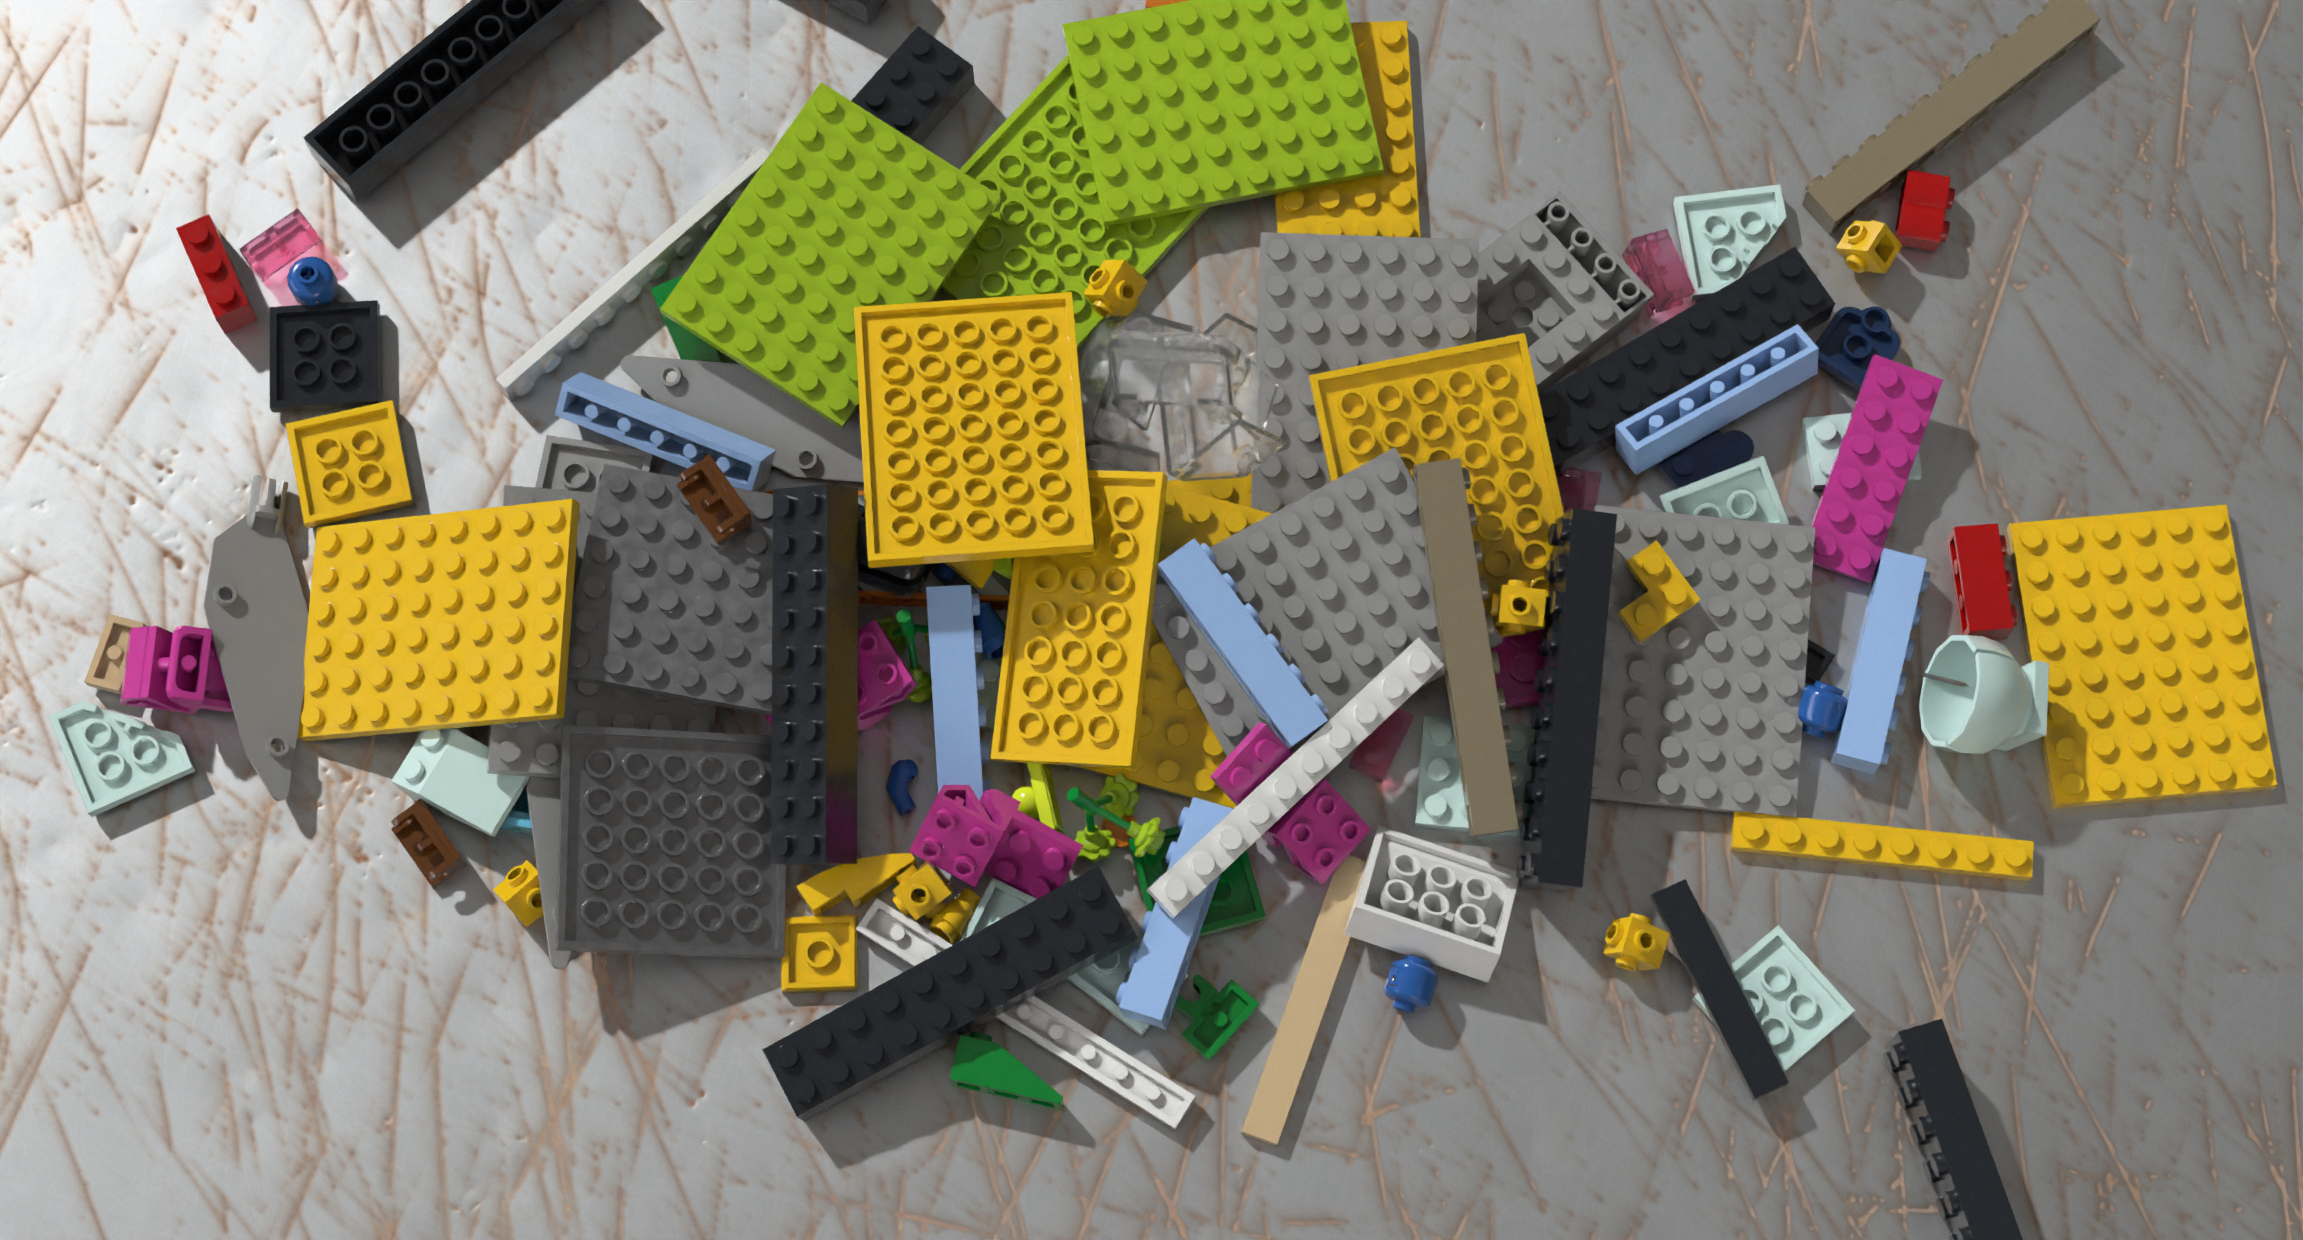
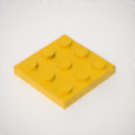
[286,400,414,528]

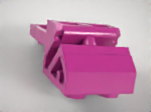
[764,619,918,731]
[120,625,234,715]
[1210,722,1371,884]
[909,785,1083,899]

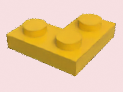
[1617,540,1701,644]

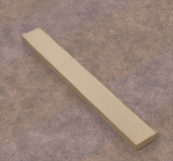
[1241,855,1366,1147]

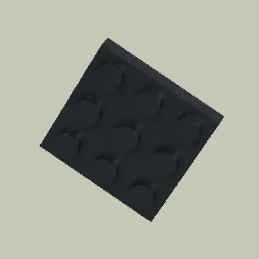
[270,300,381,413]

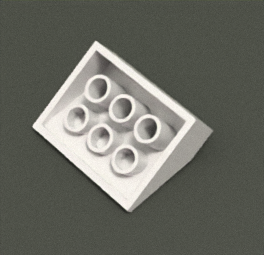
[1344,825,1519,983]

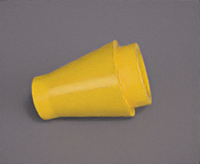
[929,888,981,944]

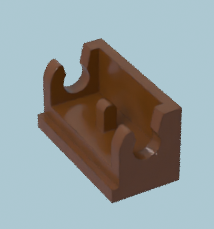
[677,454,752,545]
[391,798,468,890]

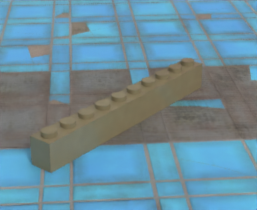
[1802,0,2101,235]
[1412,458,1523,837]

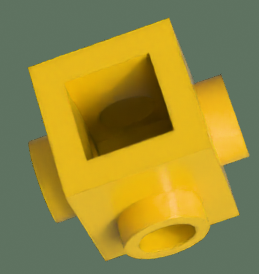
[1836,220,1903,274]
[1083,260,1148,318]
[1489,580,1547,635]
[493,860,544,928]
[893,861,954,920]
[1603,913,1670,971]

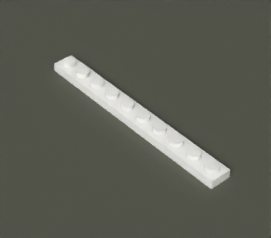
[496,147,770,401]
[1146,637,1444,918]
[856,898,1196,1130]

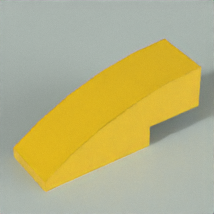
[796,853,918,916]

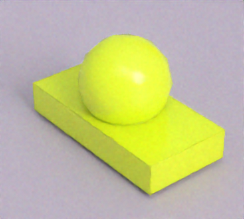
[1012,763,1065,834]

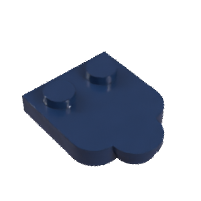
[1815,306,1900,391]
[1656,430,1754,490]

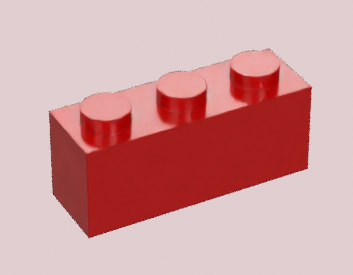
[176,214,258,334]
[1947,523,2018,640]

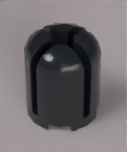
[858,504,933,597]

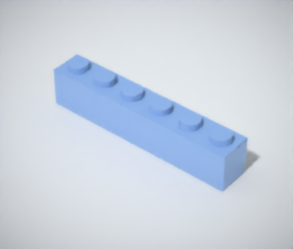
[1615,324,1819,475]
[555,372,776,491]
[1157,538,1328,750]
[1830,548,1930,774]
[926,585,990,800]
[1116,797,1233,1030]

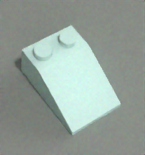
[391,728,530,837]

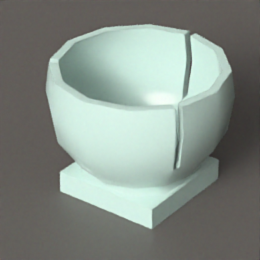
[1919,635,2049,754]

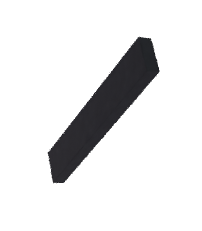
[1650,879,1789,1101]

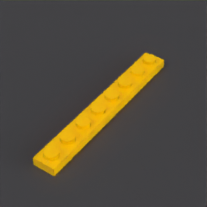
[1730,811,2034,881]

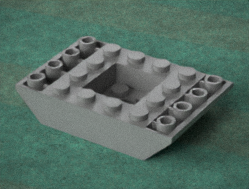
[1476,191,1654,395]

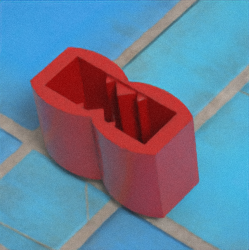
[1894,170,1955,252]

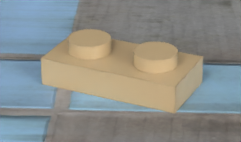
[84,614,146,695]

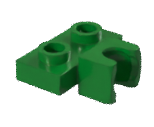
[1174,975,1260,1062]

